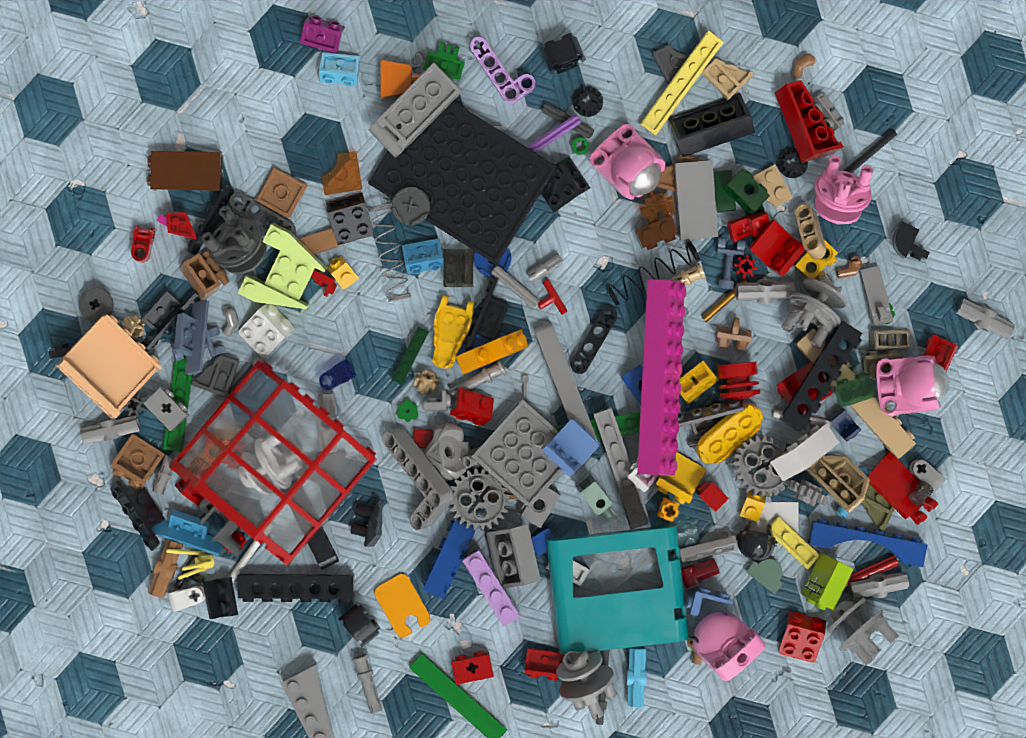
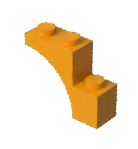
[456,329,529,374]

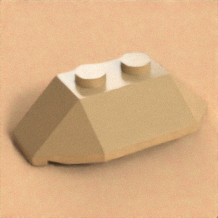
[806,455,870,513]

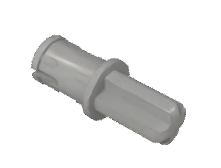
[526,253,563,284]

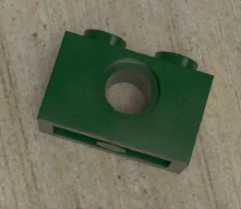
[723,169,770,215]

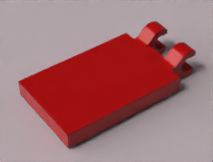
[867,451,938,525]

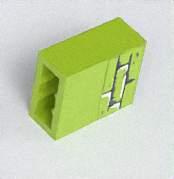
[801,553,853,610]

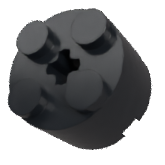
[541,33,586,75]
[338,604,380,648]

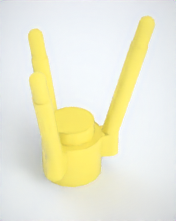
[166,549,214,580]

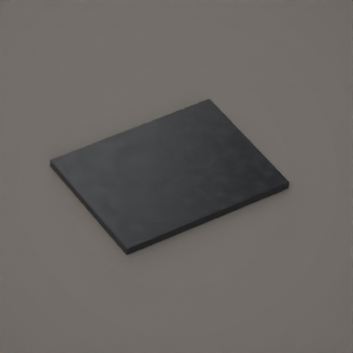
[368,101,558,265]

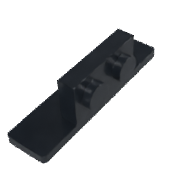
[187,185,241,255]
[464,277,509,351]
[140,287,198,351]
[110,480,165,551]

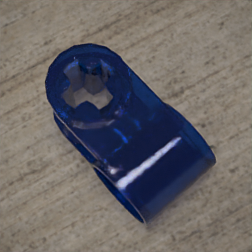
[319,359,357,390]

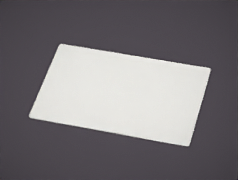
[746,502,799,536]

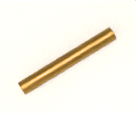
[702,279,748,323]

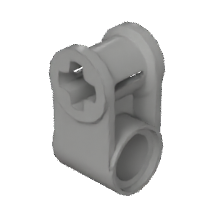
[909,459,947,494]

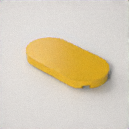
[697,403,763,464]

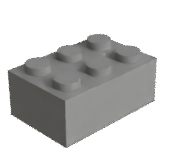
[486,524,541,588]

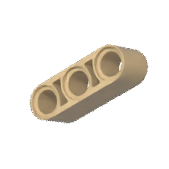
[795,204,826,259]

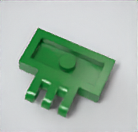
[423,41,465,81]

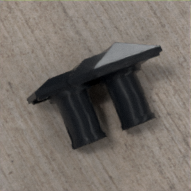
[350,501,383,547]

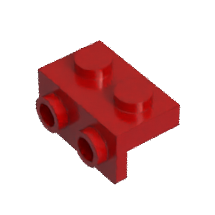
[921,334,958,372]
[450,387,494,426]
[524,647,565,681]

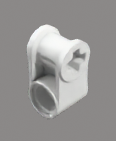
[167,585,205,612]

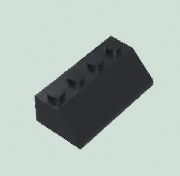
[668,93,755,158]

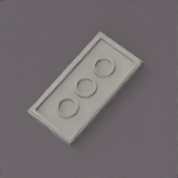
[674,160,718,240]

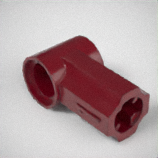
[681,558,720,588]

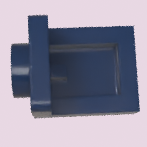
[828,407,861,442]

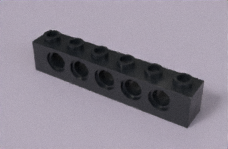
[779,321,862,432]
[238,574,355,603]

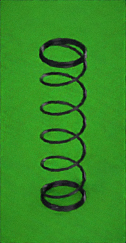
[606,240,701,306]

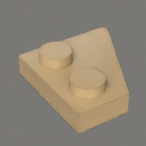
[701,59,754,101]

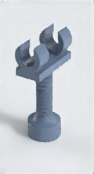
[716,238,745,290]
[172,327,226,361]

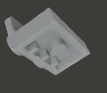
[423,390,451,412]

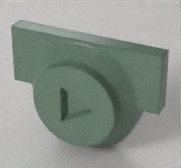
[746,559,783,594]

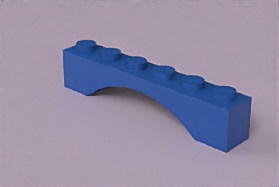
[808,519,928,567]

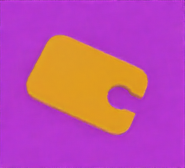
[374,574,430,637]

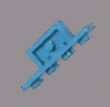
[151,510,223,556]

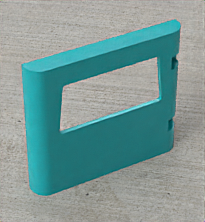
[546,524,689,654]

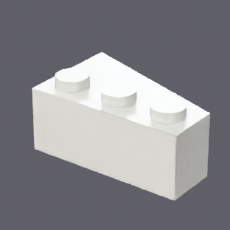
[770,424,839,481]

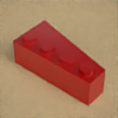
[774,80,844,163]

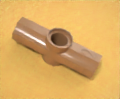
[148,539,183,598]

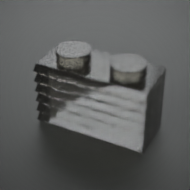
[618,484,648,529]

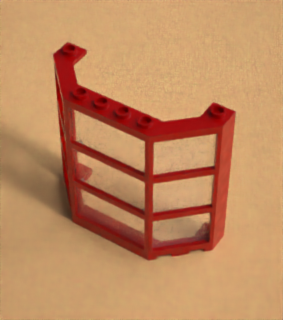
[168,360,377,566]

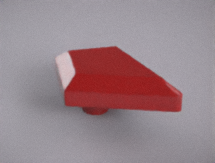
[166,212,197,240]

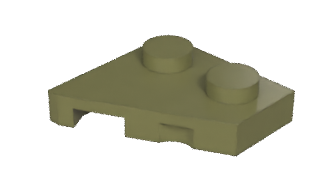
[861,484,895,531]

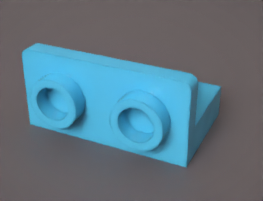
[319,52,360,86]

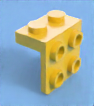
[655,452,706,504]

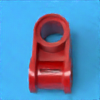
[131,225,155,263]

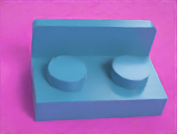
[402,238,445,274]

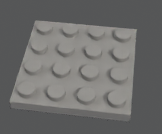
[471,400,562,508]

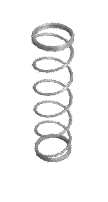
[368,203,412,302]

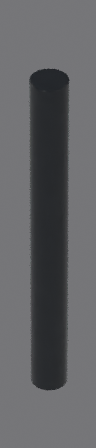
[843,129,898,173]

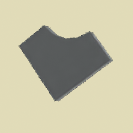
[652,44,690,84]

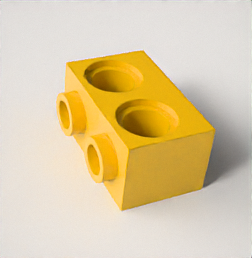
[793,240,838,280]
[680,361,719,403]

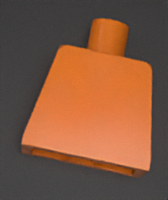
[381,60,422,99]

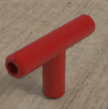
[537,279,568,315]

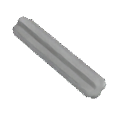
[491,265,539,308]

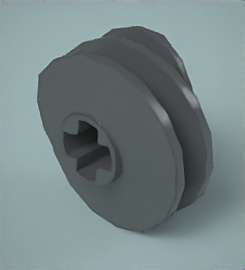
[79,287,114,322]

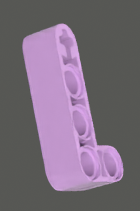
[470,37,535,104]

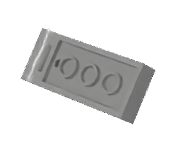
[368,63,462,158]

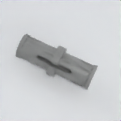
[152,455,175,495]

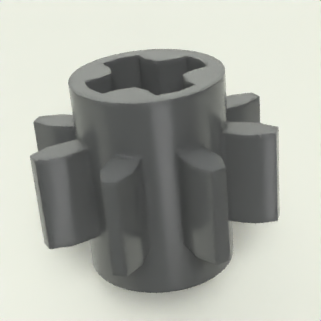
[122,394,146,417]

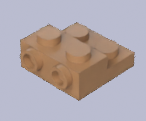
[110,434,165,489]

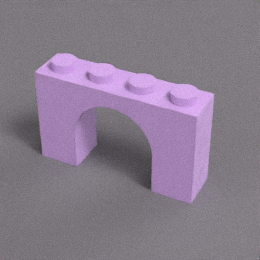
[463,547,520,627]

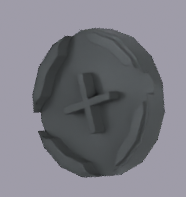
[392,187,430,225]

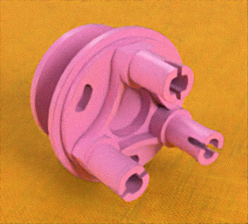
[814,155,874,225]

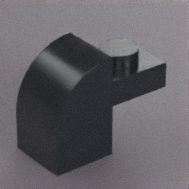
[892,221,930,261]

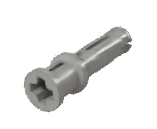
[449,360,507,399]
[352,654,382,714]

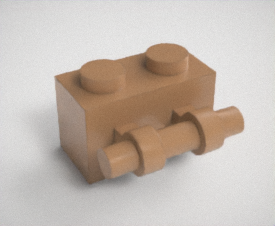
[180,250,230,301]

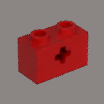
[697,481,729,512]
[451,650,494,685]

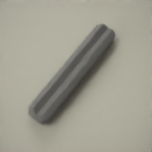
[542,103,594,138]

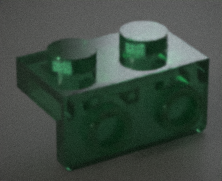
[832,372,877,408]

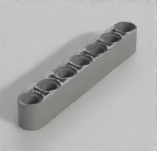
[533,322,597,439]

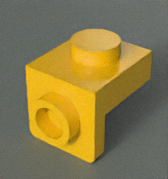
[327,256,359,290]
[739,490,766,522]

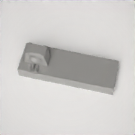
[860,266,893,326]
[679,530,738,564]

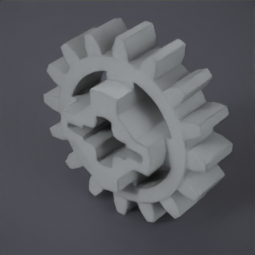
[787,479,829,506]

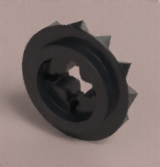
[573,86,603,117]
[777,148,808,178]

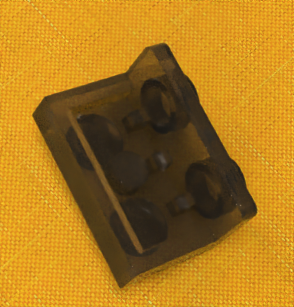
[443,249,474,288]

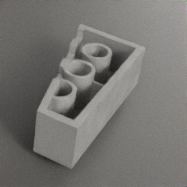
[281,663,335,738]

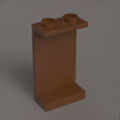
[147,151,223,192]

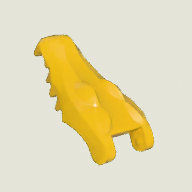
[432,295,474,369]

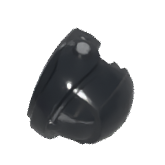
[736,521,778,560]

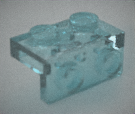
[667,518,701,556]

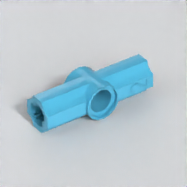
[627,647,647,707]

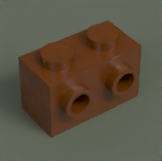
[635,216,679,251]

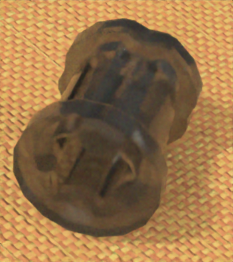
[908,481,934,506]

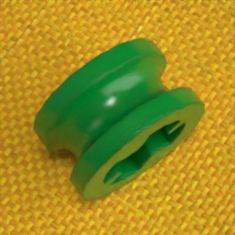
[572,137,589,155]

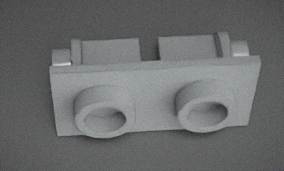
[813,92,845,131]

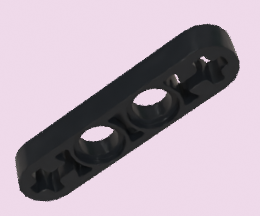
[571,307,617,374]

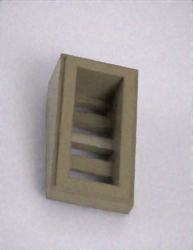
[869,330,911,351]

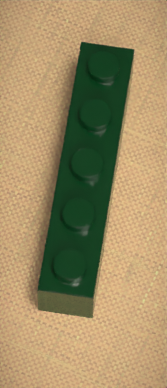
[391,326,429,385]

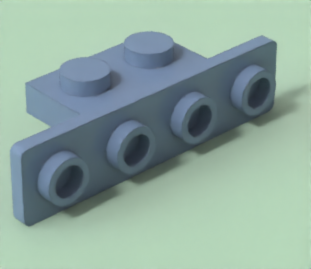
[174,300,209,375]

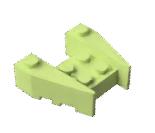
[238,223,328,309]

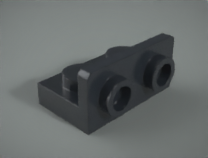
[203,577,238,619]

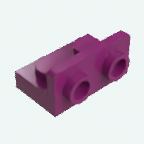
[300,16,345,53]

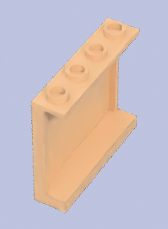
[55,314,162,419]

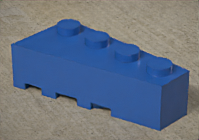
[422,518,477,599]

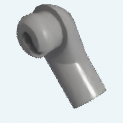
[222,307,239,337]

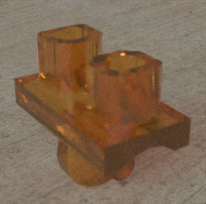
[640,190,675,225]

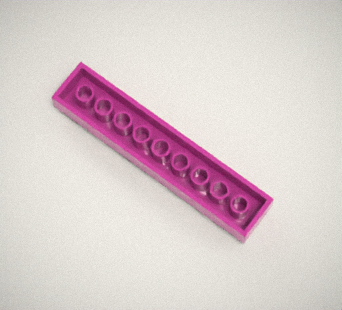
[637,279,686,476]

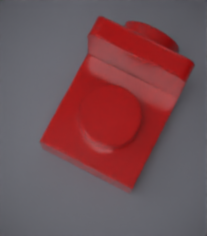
[311,270,337,297]

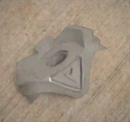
[424,422,470,481]

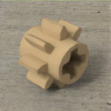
[121,315,145,338]
[413,370,439,394]

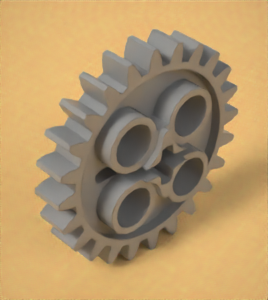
[731,435,793,498]
[449,469,510,531]

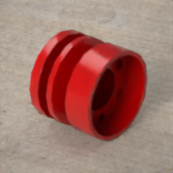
[717,361,760,400]

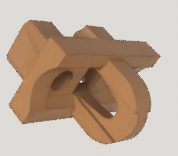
[716,318,752,351]

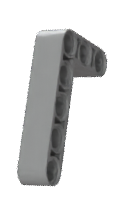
[382,428,453,530]

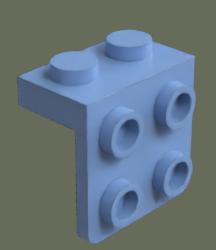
[542,419,600,477]
[685,586,733,616]

